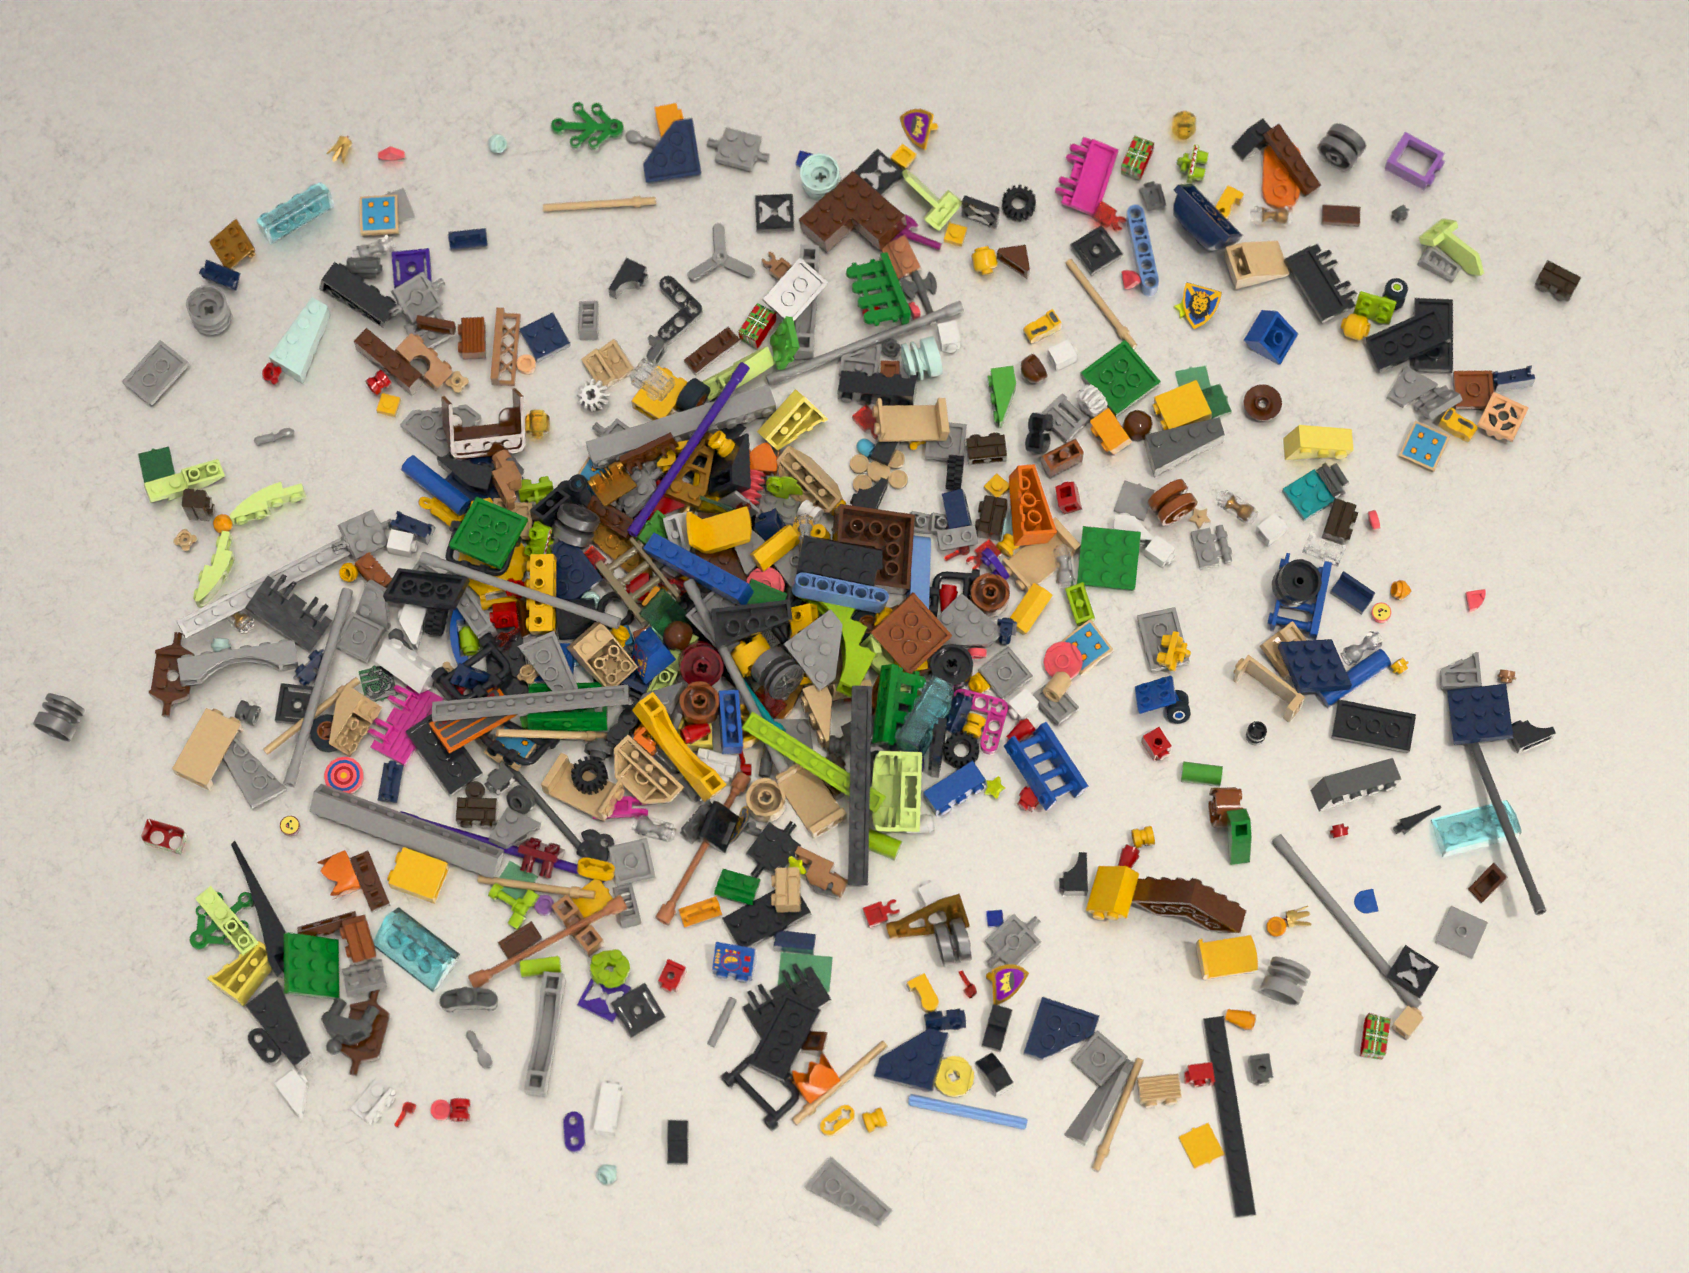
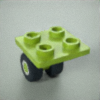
[1353,278,1408,325]

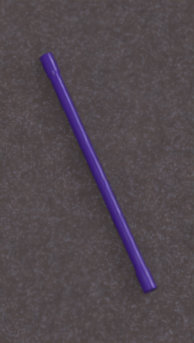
[627,362,750,537]
[400,811,606,883]

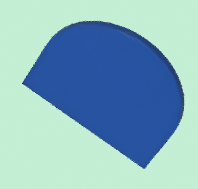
[1354,889,1379,914]

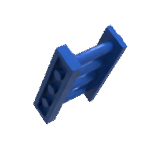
[1267,553,1332,640]
[1004,722,1089,811]

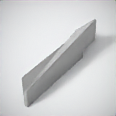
[1065,1059,1135,1146]

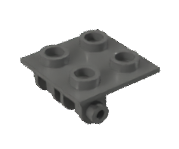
[680,799,712,844]

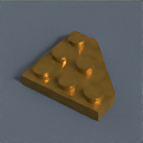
[593,523,653,578]

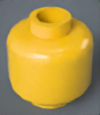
[971,246,998,275]
[1341,313,1371,340]

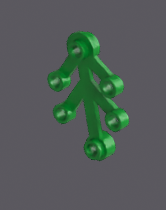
[551,102,624,150]
[190,892,254,950]

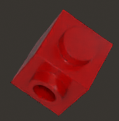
[626,573,650,604]
[1141,727,1172,761]

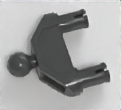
[439,987,498,1013]
[321,997,379,1055]

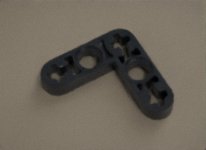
[658,276,703,345]

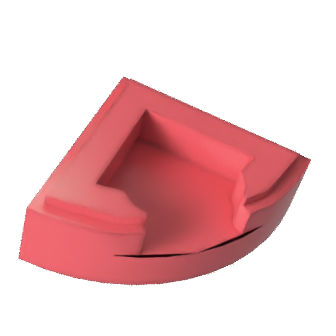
[378,146,405,160]
[1122,270,1141,290]
[908,302,920,319]
[1465,589,1486,612]

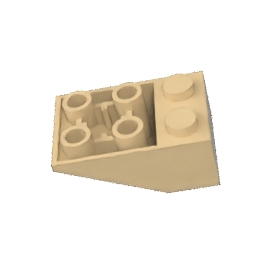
[1224,241,1290,290]
[567,622,638,687]
[801,684,832,752]
[329,685,382,756]

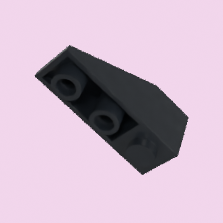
[437,455,494,496]

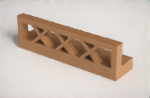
[490,307,521,386]

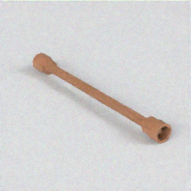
[655,772,751,925]
[468,895,628,988]

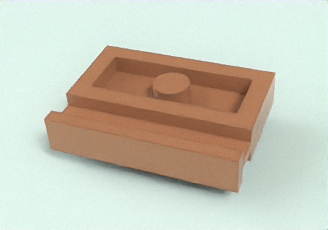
[882,235,922,280]

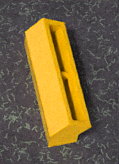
[750,525,800,572]
[1010,583,1053,635]

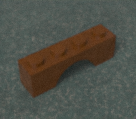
[354,328,425,396]

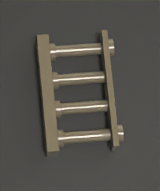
[595,537,681,628]

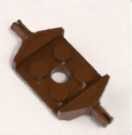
[149,632,195,717]
[340,989,390,1076]

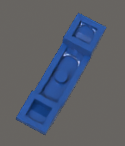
[450,607,469,665]

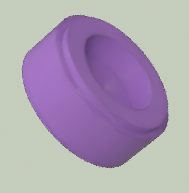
[534,895,554,916]

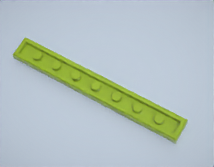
[742,711,886,813]

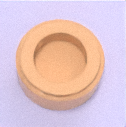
[516,354,536,375]

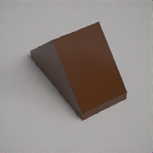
[997,244,1030,279]
[1468,863,1508,903]
[801,1031,828,1057]

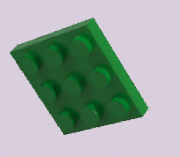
[1080,340,1161,417]
[449,496,528,570]
[1077,526,1141,590]
[284,933,339,1000]

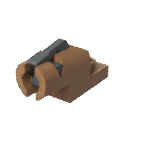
[492,450,524,510]
[795,846,848,898]

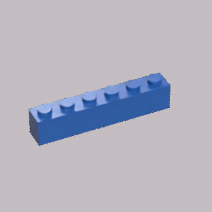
[643,533,754,605]

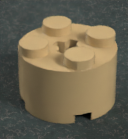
[746,778,786,822]

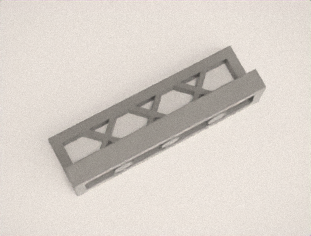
[445,571,498,639]

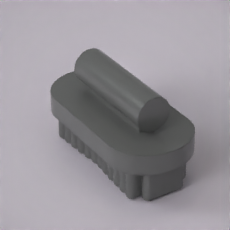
[345,257,382,279]
[1316,462,1349,498]

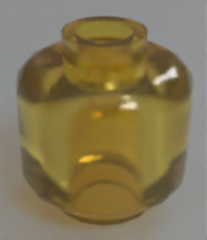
[1172,111,1196,139]
[525,410,550,439]

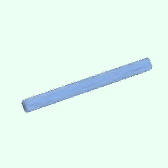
[908,1094,1028,1129]

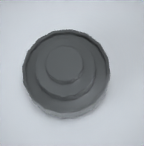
[584,738,614,761]
[507,785,535,814]

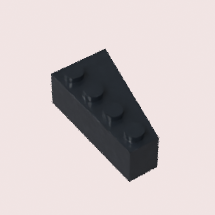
[319,262,397,328]
[711,600,792,650]
[245,980,314,1071]

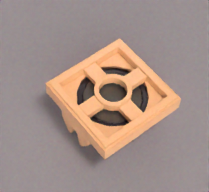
[1477,392,1529,442]

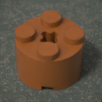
[970,573,1010,618]
[680,681,719,725]
[1208,787,1243,828]

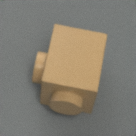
[1392,1006,1424,1040]

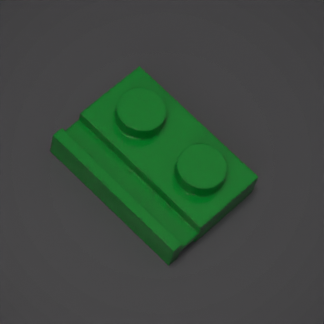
[746,578,787,605]
[714,869,761,905]

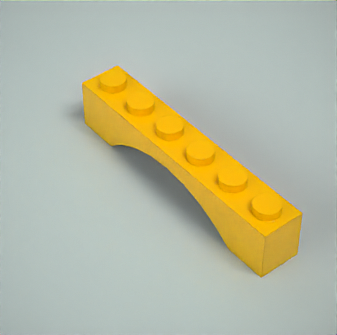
[632,692,726,802]

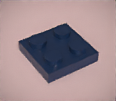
[519,312,571,362]

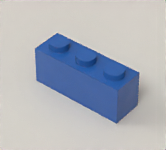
[718,690,743,754]
[923,761,986,816]

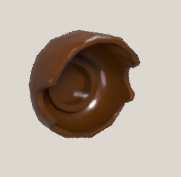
[1020,354,1047,383]
[1122,410,1153,441]
[663,621,693,650]

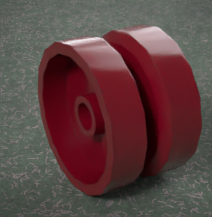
[678,641,723,686]

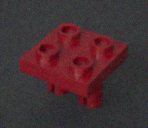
[518,837,565,878]

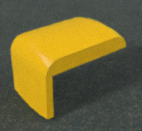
[686,506,752,554]
[1196,935,1258,980]

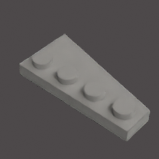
[518,631,579,691]
[223,737,287,808]
[804,1157,893,1226]

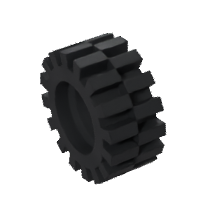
[1002,185,1036,222]
[945,455,964,490]
[425,607,449,636]
[944,731,979,768]
[571,756,608,795]

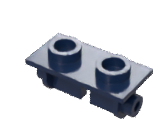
[448,228,488,250]
[199,260,241,290]
[997,618,1017,646]
[293,649,324,686]
[945,692,973,734]
[378,760,404,803]
[924,1008,966,1031]

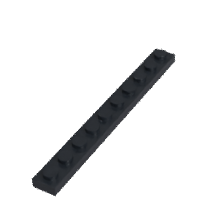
[848,686,872,885]
[1203,1016,1256,1219]

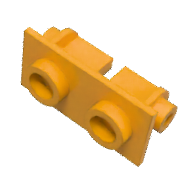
[678,896,722,928]

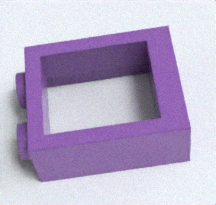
[1385,132,1445,190]

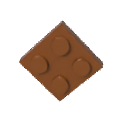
[1453,370,1494,409]

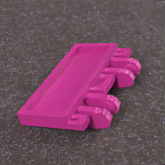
[1055,137,1119,217]
[368,685,444,766]

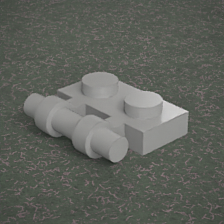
[1413,385,1463,419]
[1191,525,1232,570]
[342,959,387,997]

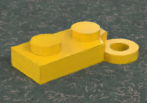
[418,497,466,526]

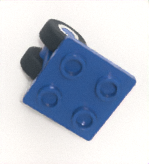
[1135,675,1191,724]

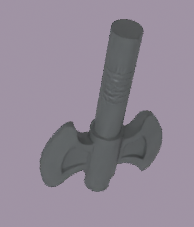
[901,271,937,325]

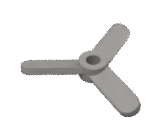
[688,223,755,281]

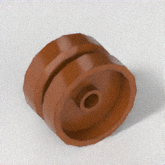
[1148,479,1198,526]

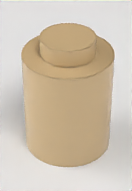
[1043,672,1072,702]

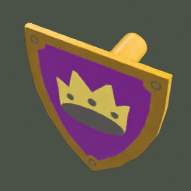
[900,109,938,150]
[986,964,1029,1005]

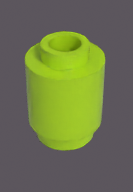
[458,626,480,656]

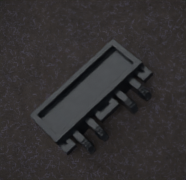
[1284,243,1357,323]
[245,574,332,653]
[742,963,832,1038]

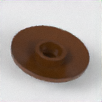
[1244,384,1282,421]

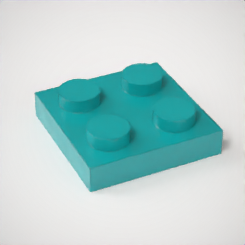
[1282,469,1334,521]

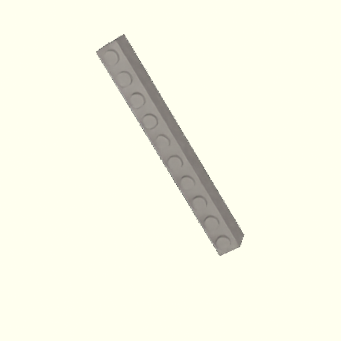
[586,384,776,469]
[309,784,504,878]

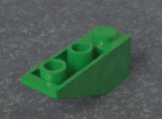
[1226,809,1252,865]

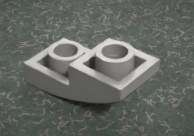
[910,511,949,535]

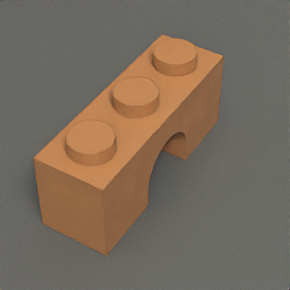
[395,333,453,391]
[551,894,605,957]

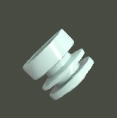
[800,153,841,201]
[901,336,943,380]

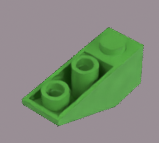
[987,366,1016,428]

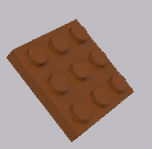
[870,592,952,674]

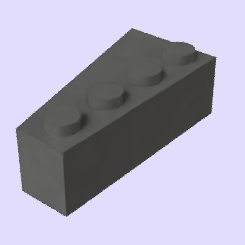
[1144,417,1225,477]
[1310,758,1402,812]

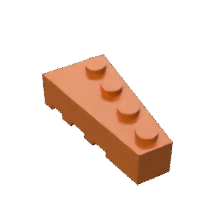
[1009,464,1057,546]

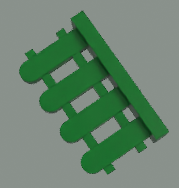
[846,252,911,326]
[872,664,926,749]

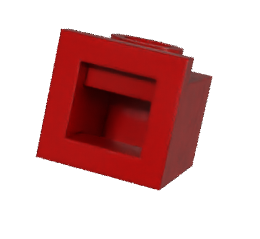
[1055,481,1082,514]
[489,601,519,629]
[1017,785,1039,813]
[658,959,687,993]
[1184,1062,1215,1087]

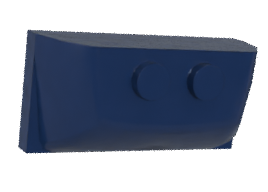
[1173,184,1243,251]

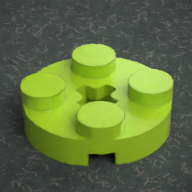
[590,949,630,988]

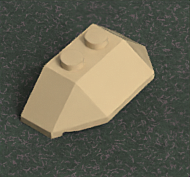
[777,446,842,513]
[614,735,684,805]

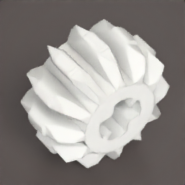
[577,379,610,412]
[1076,385,1108,418]

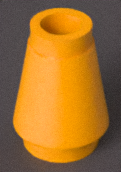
[1225,1009,1256,1031]

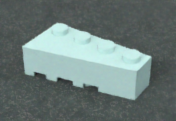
[269,297,330,384]

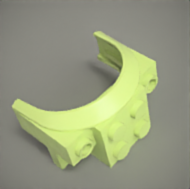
[872,751,922,832]

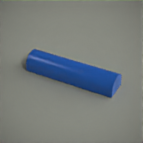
[401,455,470,516]
[1316,649,1391,708]

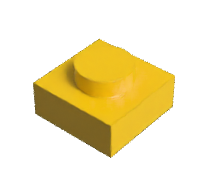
[890,144,917,169]
[944,222,967,247]
[376,393,401,417]
[983,473,1009,498]

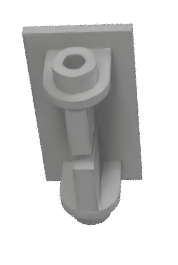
[937,525,978,551]

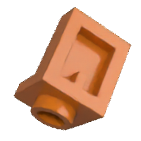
[633,726,657,757]

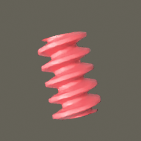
[740,469,766,506]

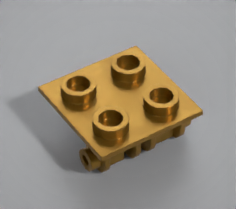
[209,219,255,269]
[587,460,637,507]

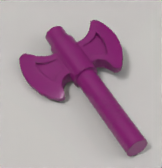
[887,214,942,250]

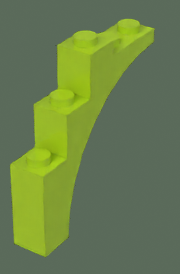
[796,584,876,697]

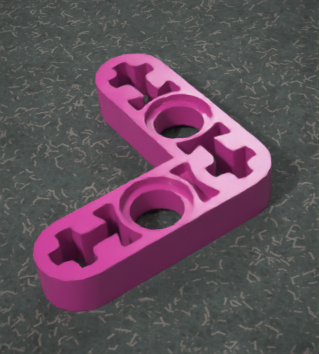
[953,689,1008,754]

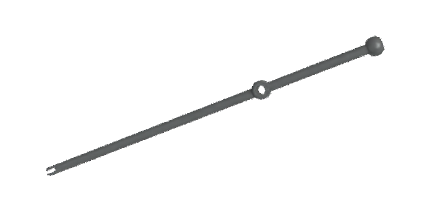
[388,628,581,849]

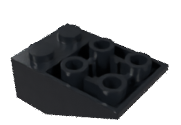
[708,433,751,498]

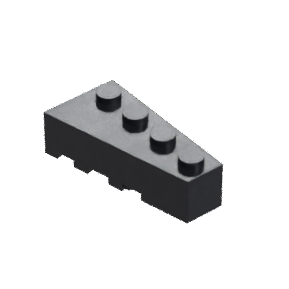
[838,370,917,406]

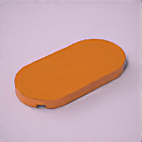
[1262,142,1301,210]

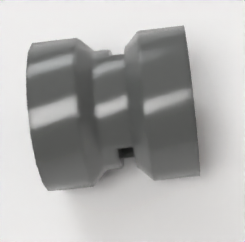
[235,700,261,725]

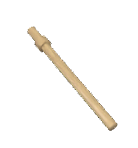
[543,196,656,212]
[1066,259,1137,349]
[263,677,360,755]
[496,729,608,742]
[478,875,596,899]
[792,1040,888,1125]
[1092,1058,1144,1172]

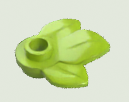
[766,476,803,499]

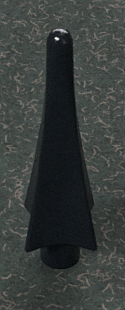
[1393,805,1441,835]

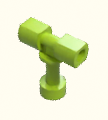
[488,883,540,929]

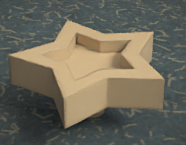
[1188,508,1211,529]

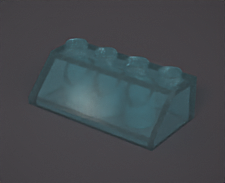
[256,182,335,245]
[895,676,954,758]
[1431,800,1522,857]
[373,907,460,992]

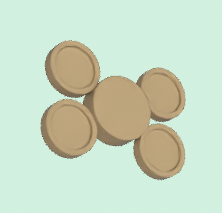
[850,450,908,493]

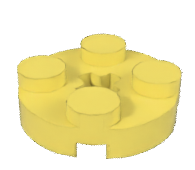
[935,1056,974,1097]

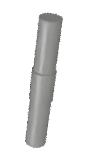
[707,997,737,1047]

